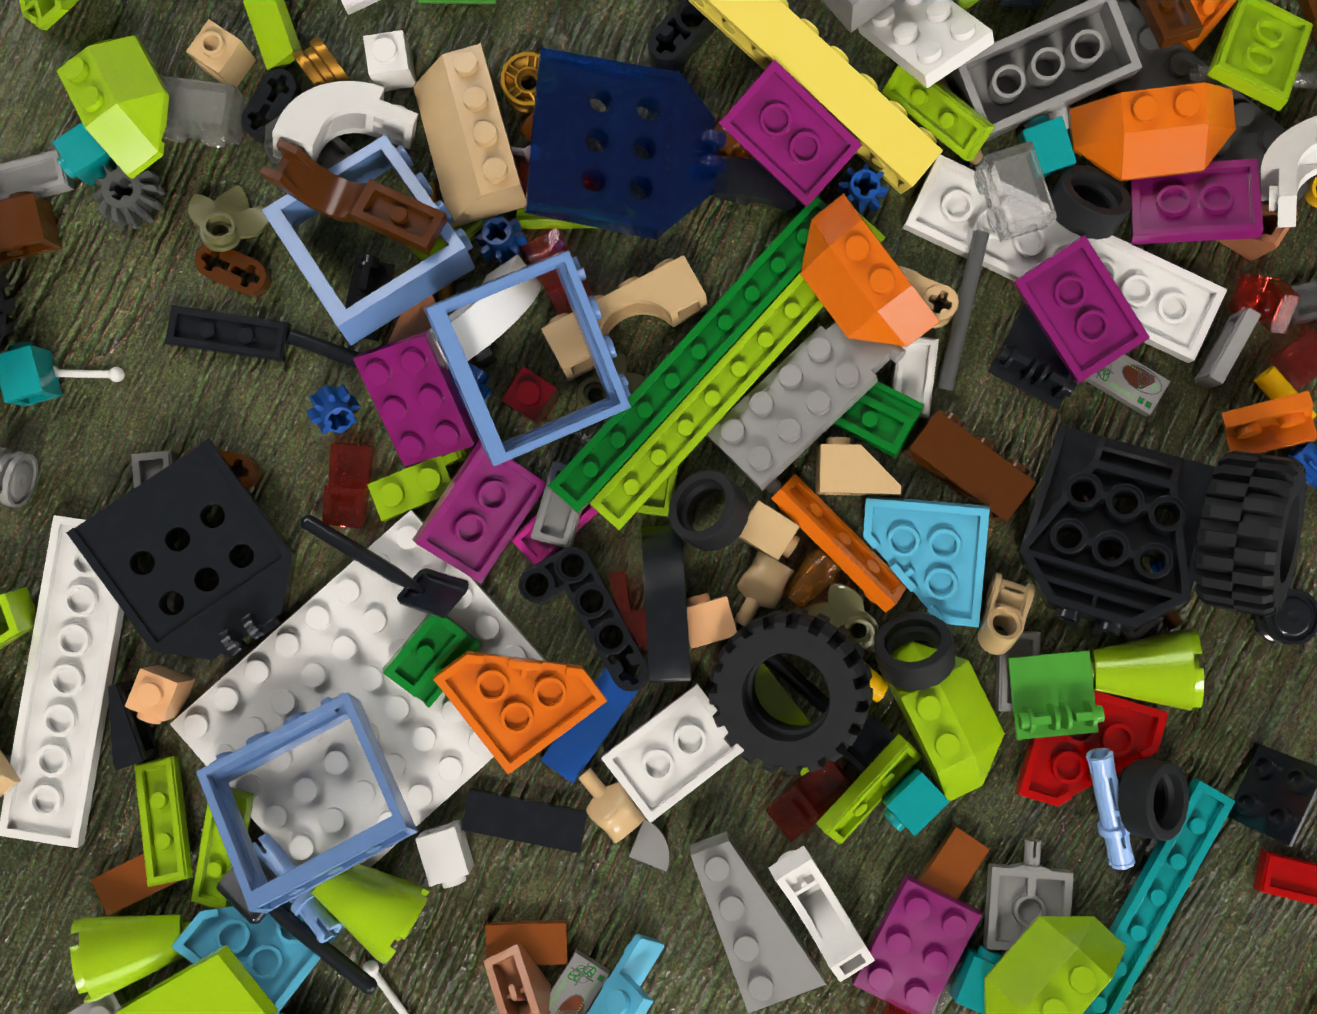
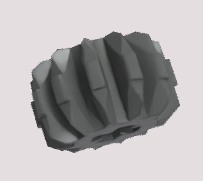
[91,165,166,229]

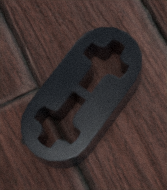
[241,69,301,143]

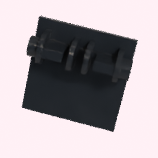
[988,304,1077,410]
[1227,744,1317,847]

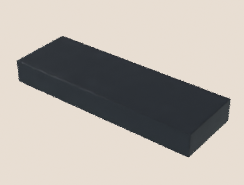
[165,305,292,363]
[461,788,588,853]

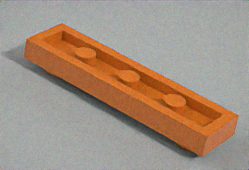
[771,474,907,613]

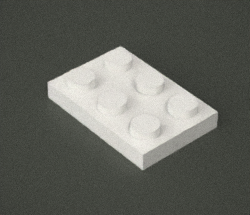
[858,0,994,88]
[601,683,744,823]

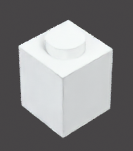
[363,30,417,92]
[415,819,475,888]

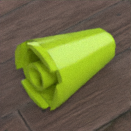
[1090,629,1204,711]
[311,864,430,964]
[70,914,192,1003]

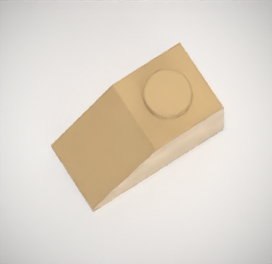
[815,437,901,496]

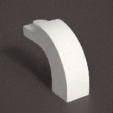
[272,81,418,162]
[1261,116,1317,228]
[427,254,542,370]
[768,846,875,982]

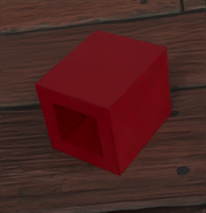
[501,366,561,427]

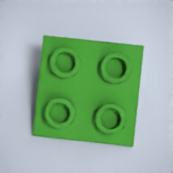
[1007,650,1105,740]

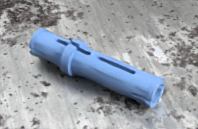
[1086,748,1135,870]
[252,833,342,943]

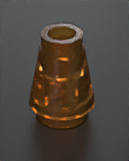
[784,547,841,608]

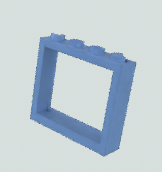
[262,134,475,346]
[424,251,631,466]
[196,692,418,914]

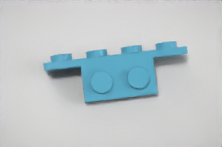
[586,934,664,1014]

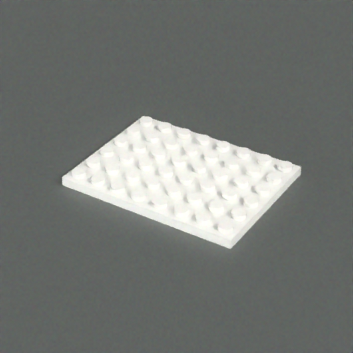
[170,510,547,868]

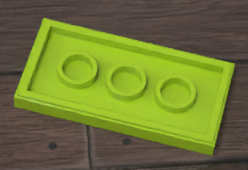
[115,945,278,1014]

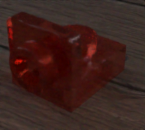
[1229,274,1300,333]
[1269,325,1317,391]

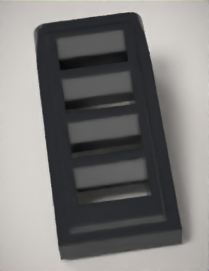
[108,680,159,771]

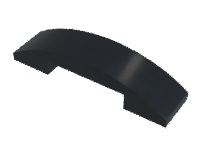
[641,525,691,683]

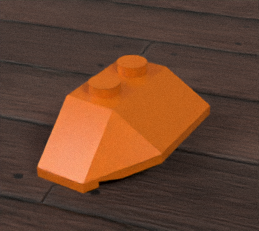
[1068,82,1236,181]
[800,194,940,347]

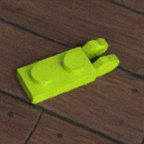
[367,447,473,522]

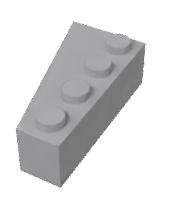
[689,831,826,1014]

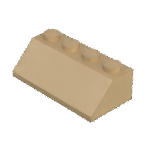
[413,43,528,228]

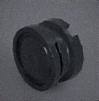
[1251,589,1317,645]

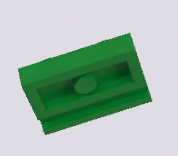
[832,382,924,458]
[382,614,482,708]

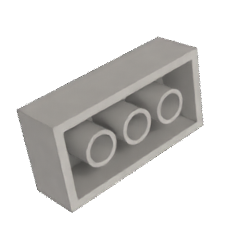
[951,0,1142,142]

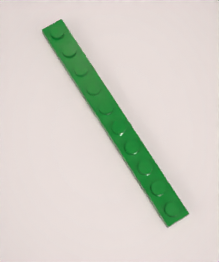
[548,196,828,515]

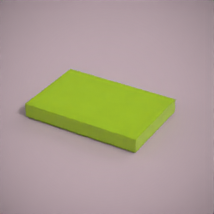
[1207,0,1313,111]

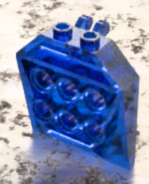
[525,47,727,240]

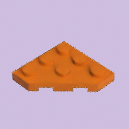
[433,651,607,775]

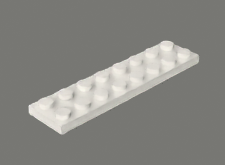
[902,155,1227,363]
[0,515,124,848]

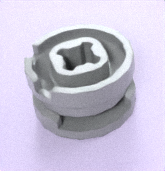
[0,447,38,508]

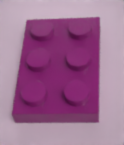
[718,60,862,207]
[1129,158,1263,244]
[1012,235,1150,383]
[353,330,479,466]
[412,439,546,583]
[852,874,982,1014]

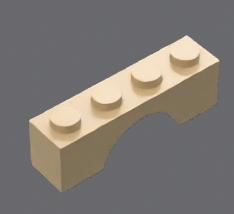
[541,255,708,382]

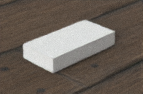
[891,337,939,419]

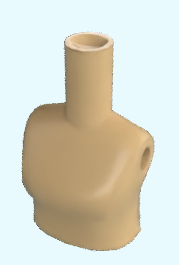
[734,551,795,626]
[578,767,646,844]

